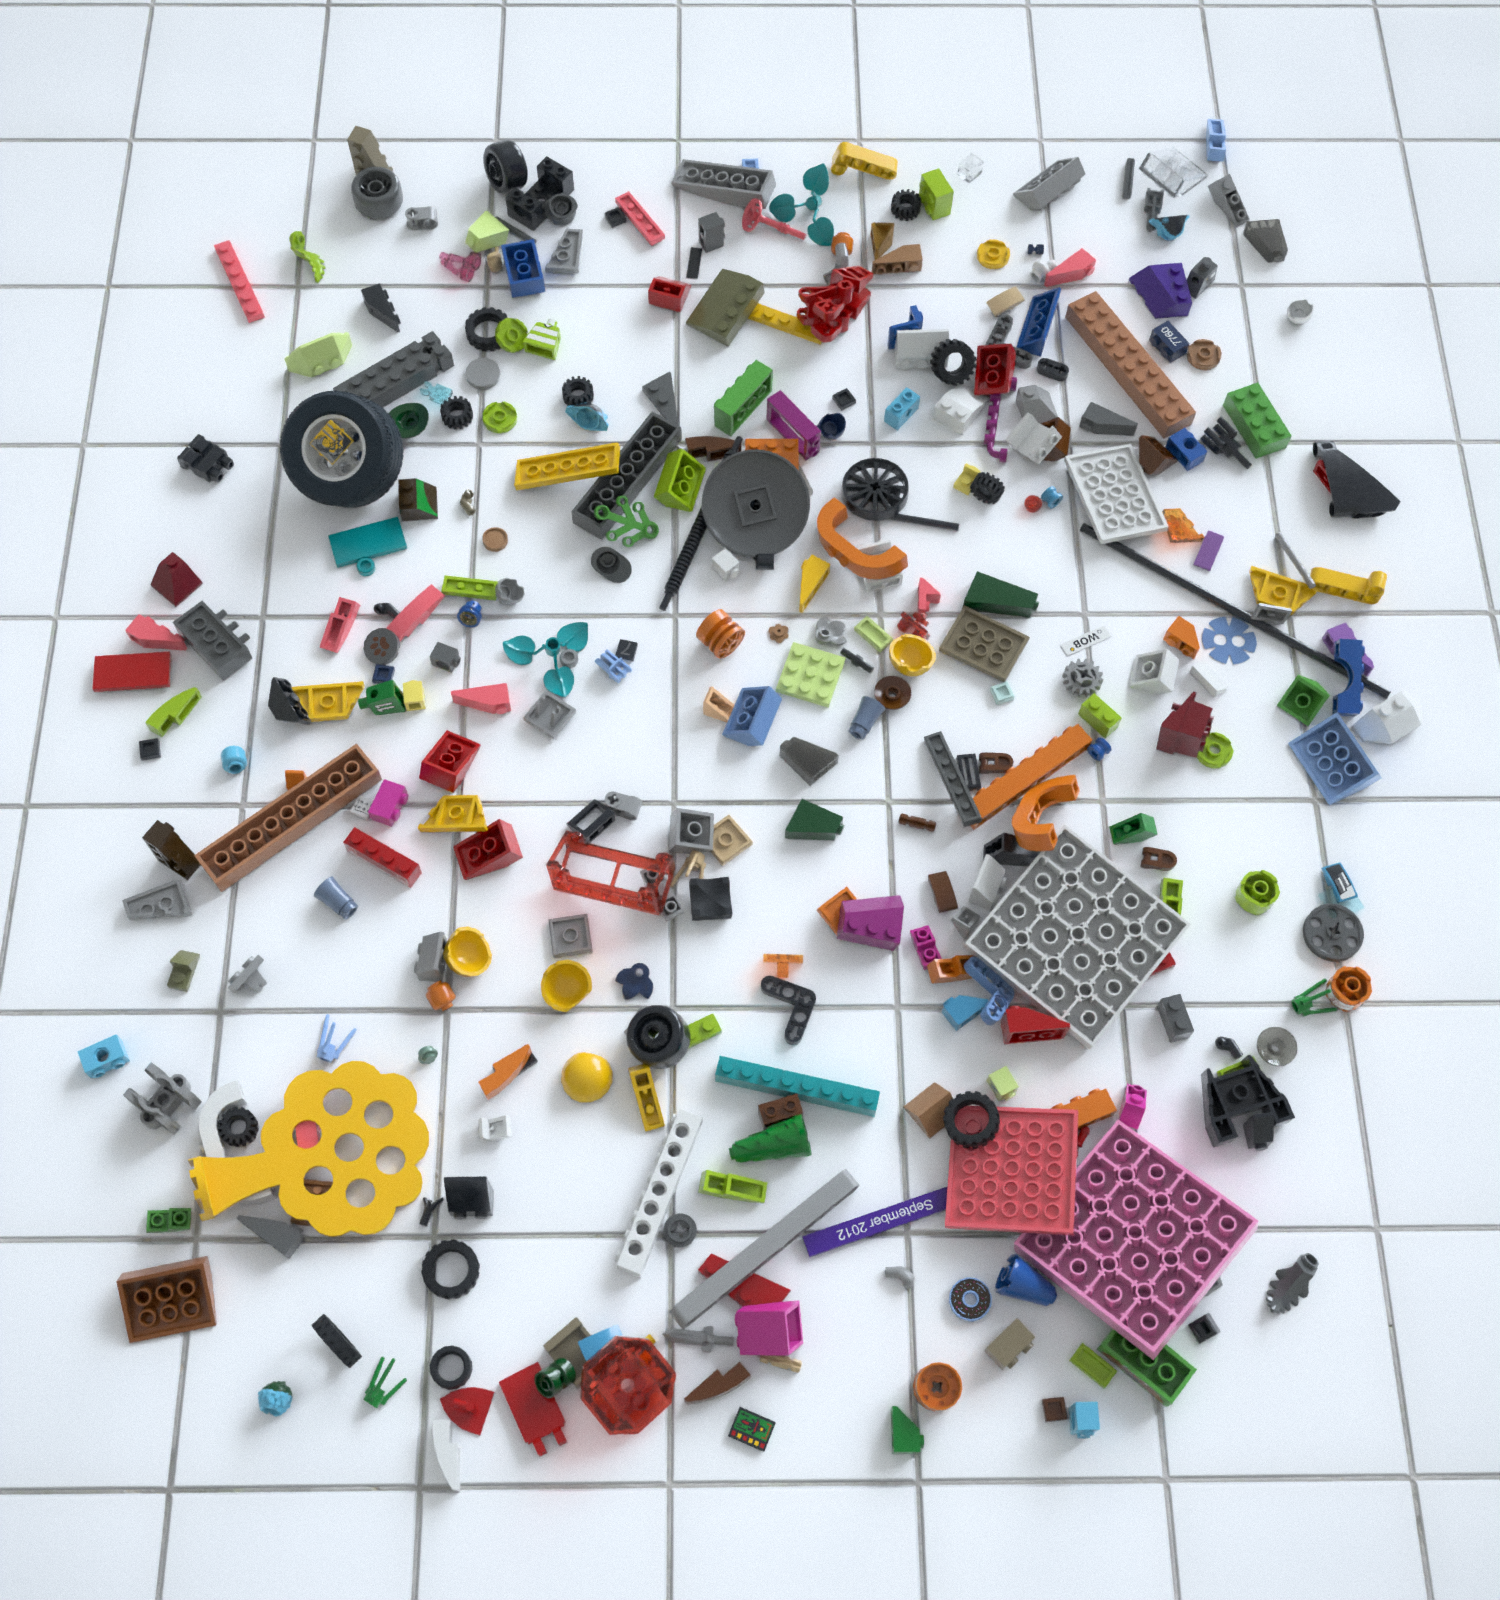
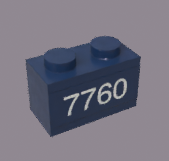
[1149,321,1190,363]

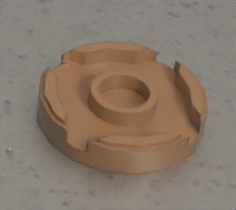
[1186,339,1222,370]

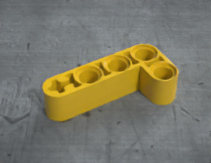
[831,142,898,180]
[1310,567,1387,604]

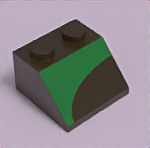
[398,478,438,522]

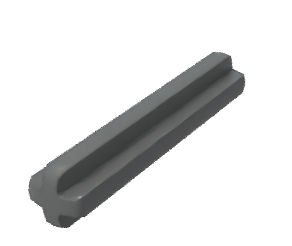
[1122,157,1135,199]

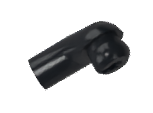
[373,603,400,619]
[1215,1036,1243,1060]

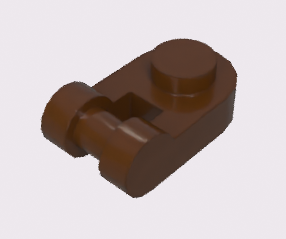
[979,752,1014,774]
[1140,847,1177,871]

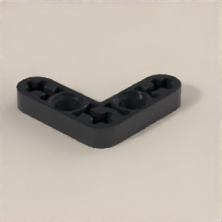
[760,976,816,1045]

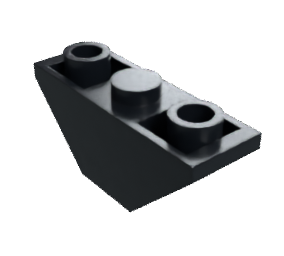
[268,677,312,725]

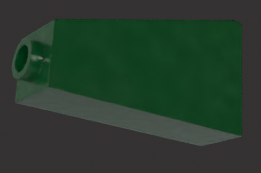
[962,571,1040,617]

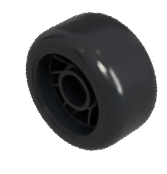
[483,139,528,194]
[626,1005,691,1069]

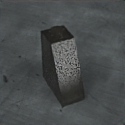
[1243,219,1288,263]
[779,736,839,786]

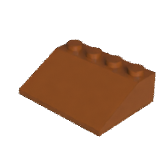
[116,1256,217,1343]

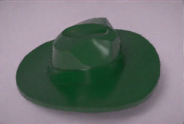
[389,403,429,439]

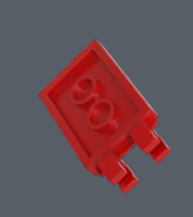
[499,1362,567,1457]

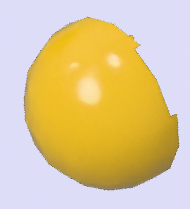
[889,634,936,677]
[443,926,492,977]
[541,960,592,1012]
[561,1052,613,1102]

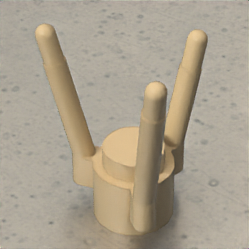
[670,850,706,887]

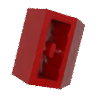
[648,276,691,312]

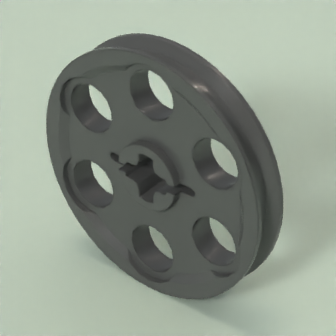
[1303,904,1364,962]

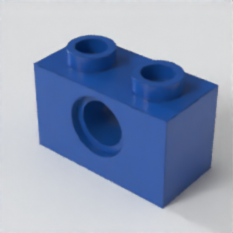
[1165,428,1208,472]

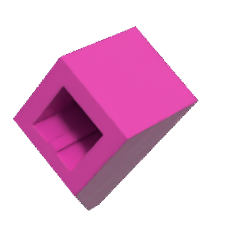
[1118,1084,1147,1130]

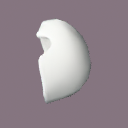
[1287,299,1314,324]

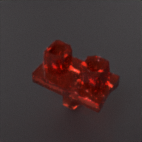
[897,611,931,640]

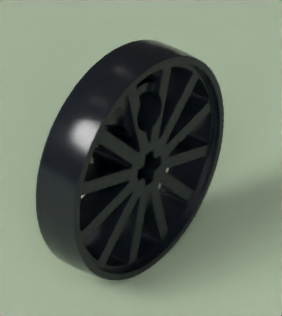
[841,458,909,521]

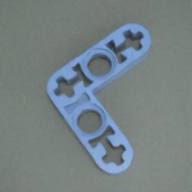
[964,956,1015,1026]

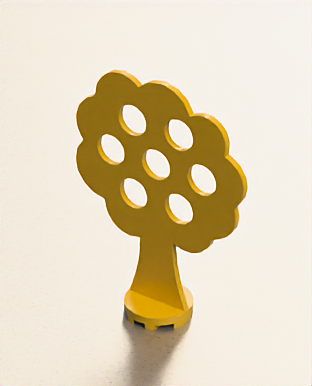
[188,1061,429,1237]

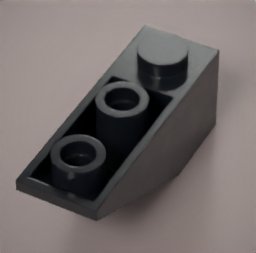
[361,283,401,333]

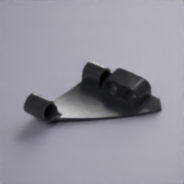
[1313,440,1401,519]

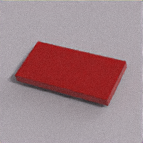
[92,651,172,692]

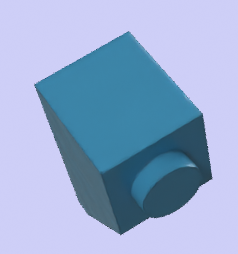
[941,995,988,1031]

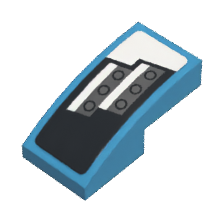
[1321,862,1358,903]

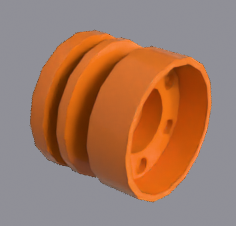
[696,609,745,659]
[913,1362,963,1411]

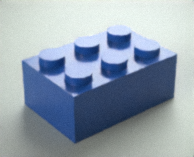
[501,239,545,298]

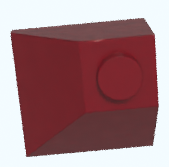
[150,552,203,607]

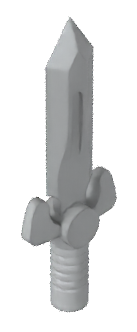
[662,1326,734,1352]

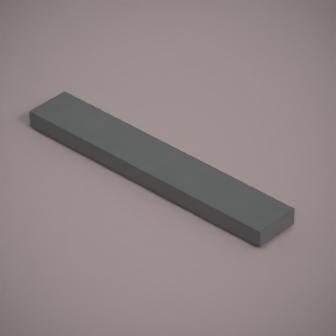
[924,731,982,828]

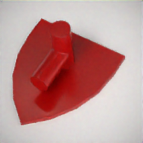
[440,1387,495,1436]

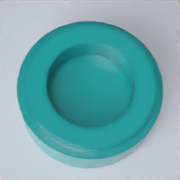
[356,558,376,576]

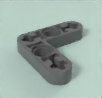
[986,314,1033,369]

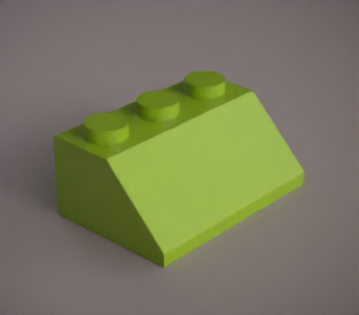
[653,448,706,512]

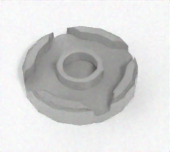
[465,358,501,390]

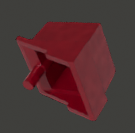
[1156,691,1215,758]

